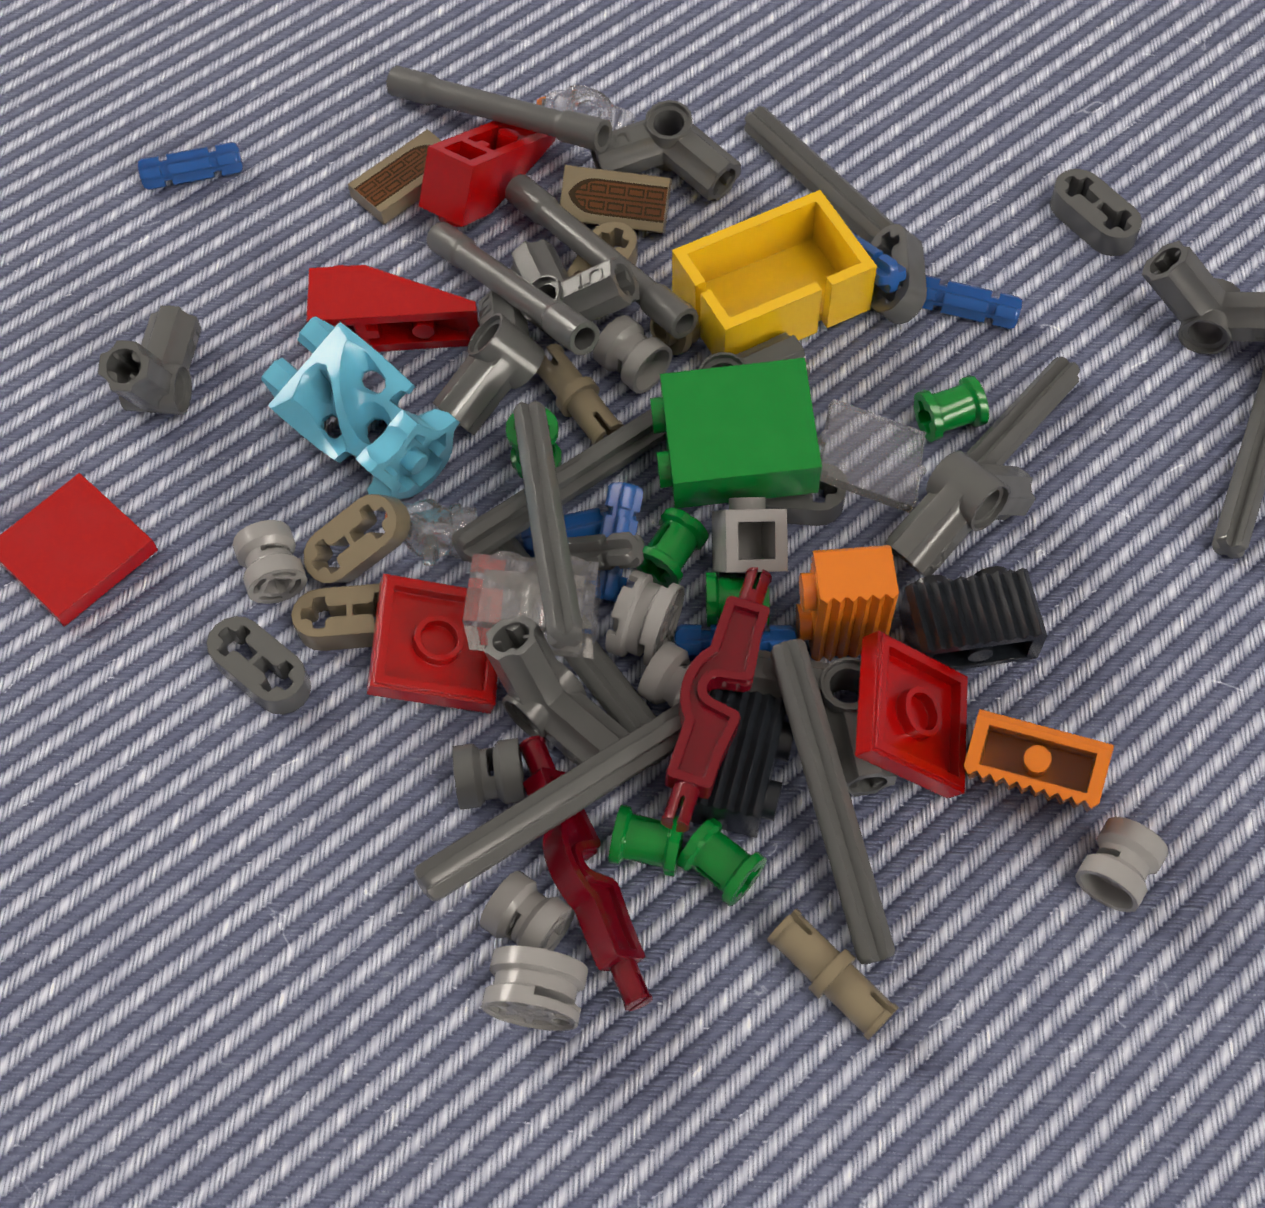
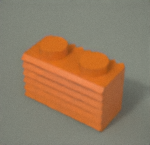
[795,545,899,661]
[964,709,1114,812]

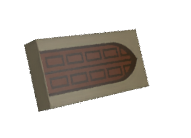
[348,129,442,225]
[560,165,672,234]

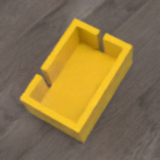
[672,190,877,355]

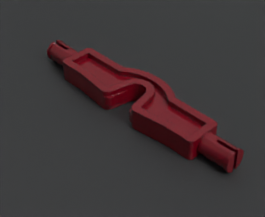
[660,567,772,832]
[519,735,653,1011]

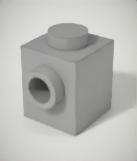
[712,497,788,573]

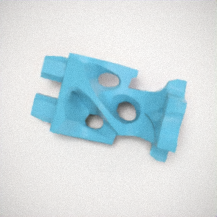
[261,316,460,500]

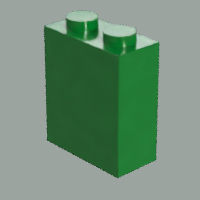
[650,357,822,509]

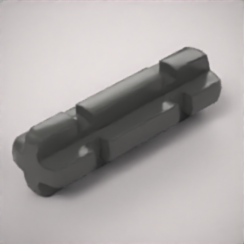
[534,532,645,573]

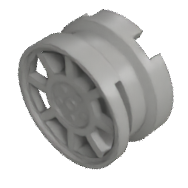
[605,570,685,666]
[481,946,588,1031]

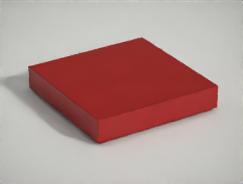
[0,473,158,627]
[366,573,504,714]
[855,631,968,799]

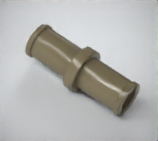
[536,344,624,445]
[767,908,899,1040]

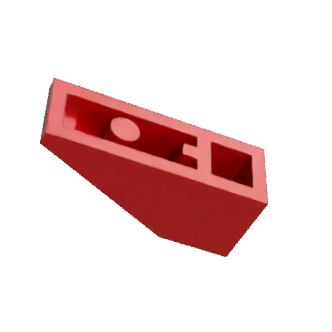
[419,121,556,227]
[306,265,480,352]

